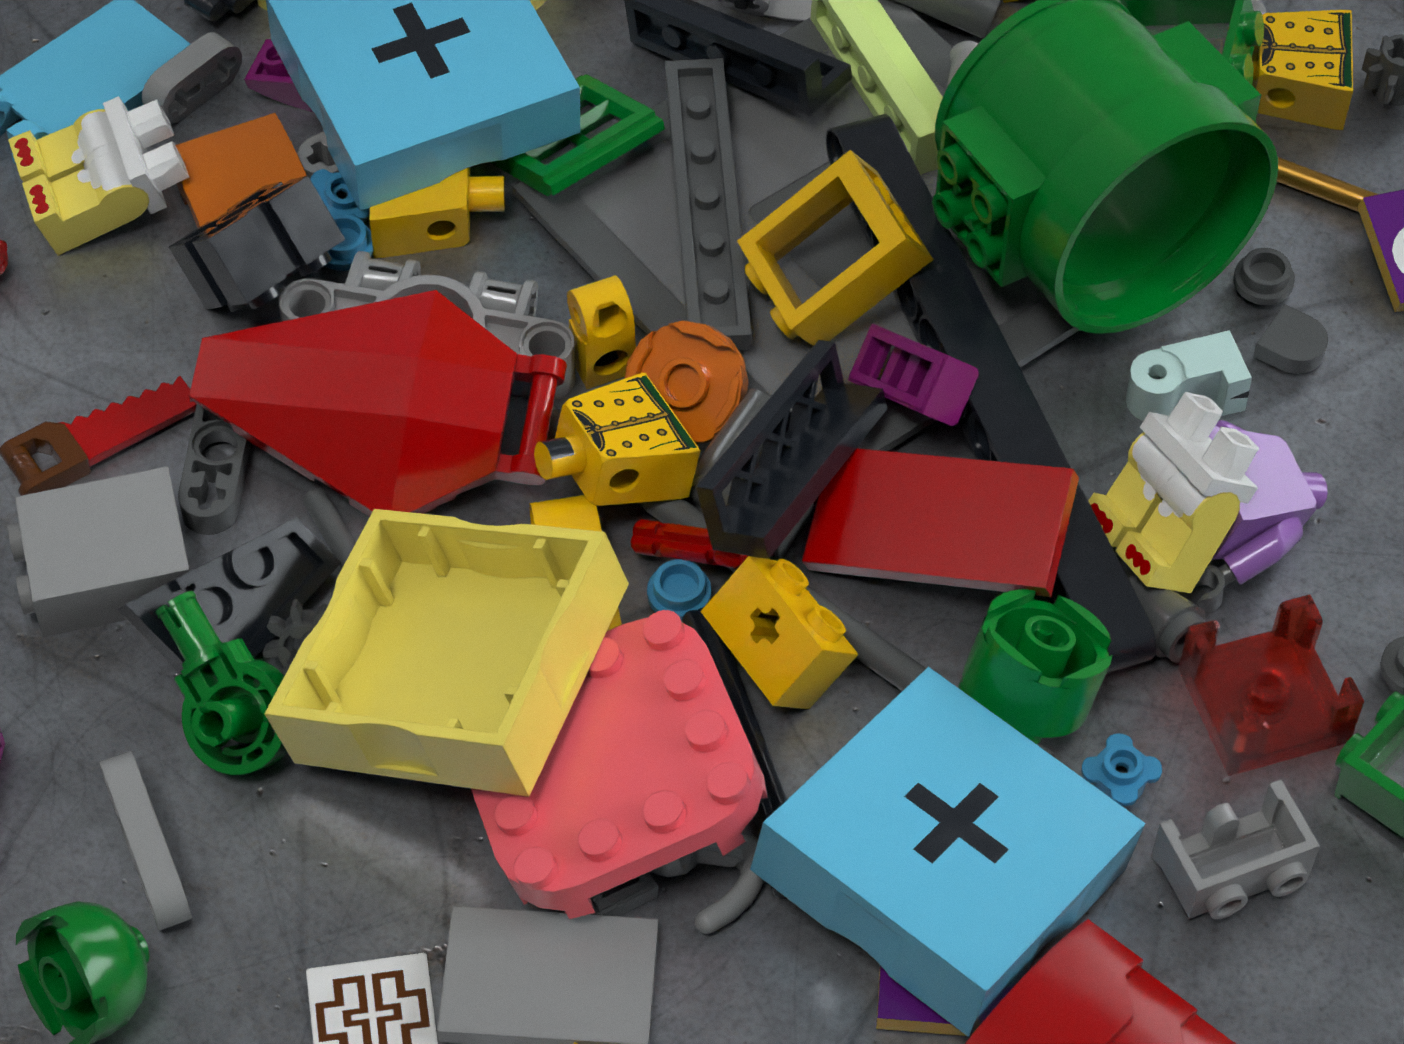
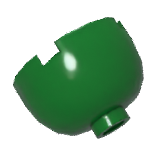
[16,901,150,1044]

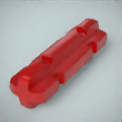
[630,519,748,569]

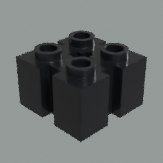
[168,176,345,312]

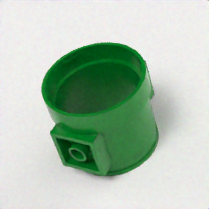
[932,0,1278,334]

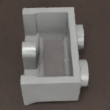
[1151,779,1320,919]

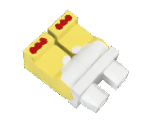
[8,96,189,256]
[1088,392,1259,593]

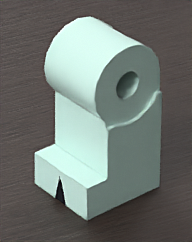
[1126,330,1252,421]

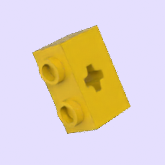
[700,556,859,709]

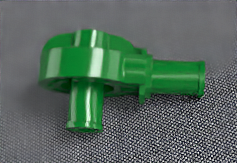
[156,591,288,775]

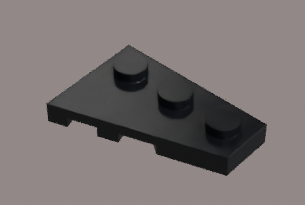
[117,517,341,674]

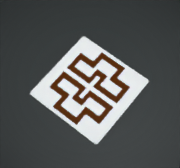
[306,953,438,1044]

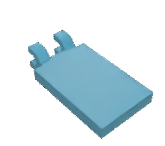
[0,0,190,164]

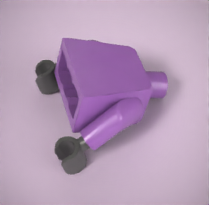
[1193,420,1328,614]

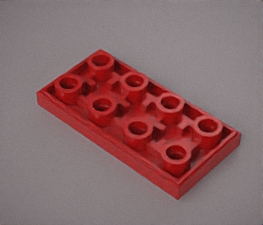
[802,448,1079,597]

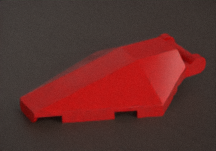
[189,290,567,517]

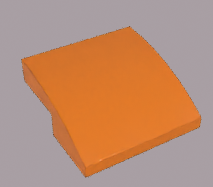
[175,113,307,228]

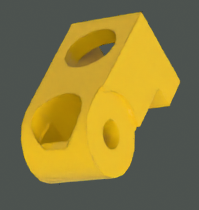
[567,275,636,389]

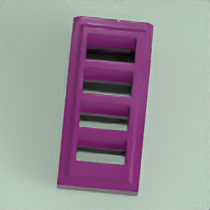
[848,323,979,426]

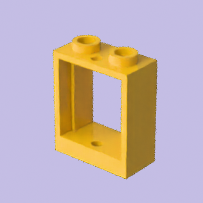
[737,150,933,346]

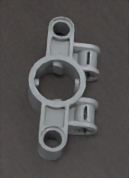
[279,251,576,400]

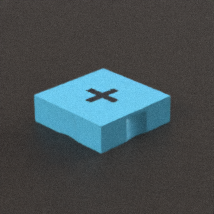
[266,0,580,211]
[750,666,1146,1037]

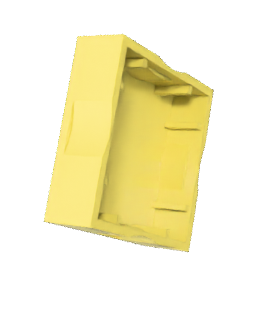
[264,509,629,797]

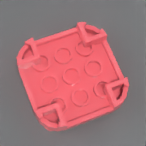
[471,610,768,919]

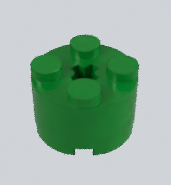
[958,589,1113,744]

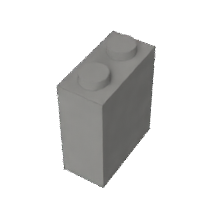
[7,466,190,637]

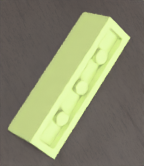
[810,0,943,175]

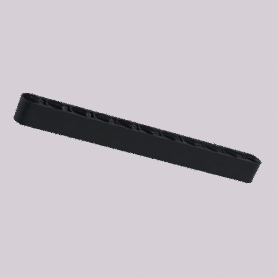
[825,114,1156,674]

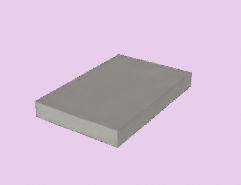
[437,906,659,1044]

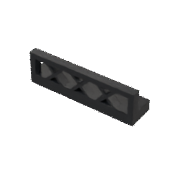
[624,0,852,117]
[696,340,887,559]

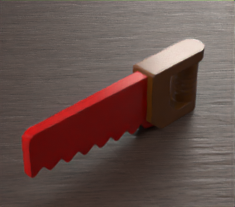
[0,376,197,496]

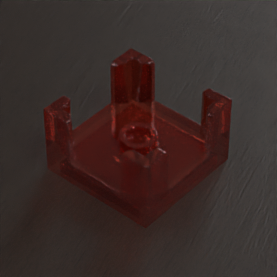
[1178,594,1365,776]

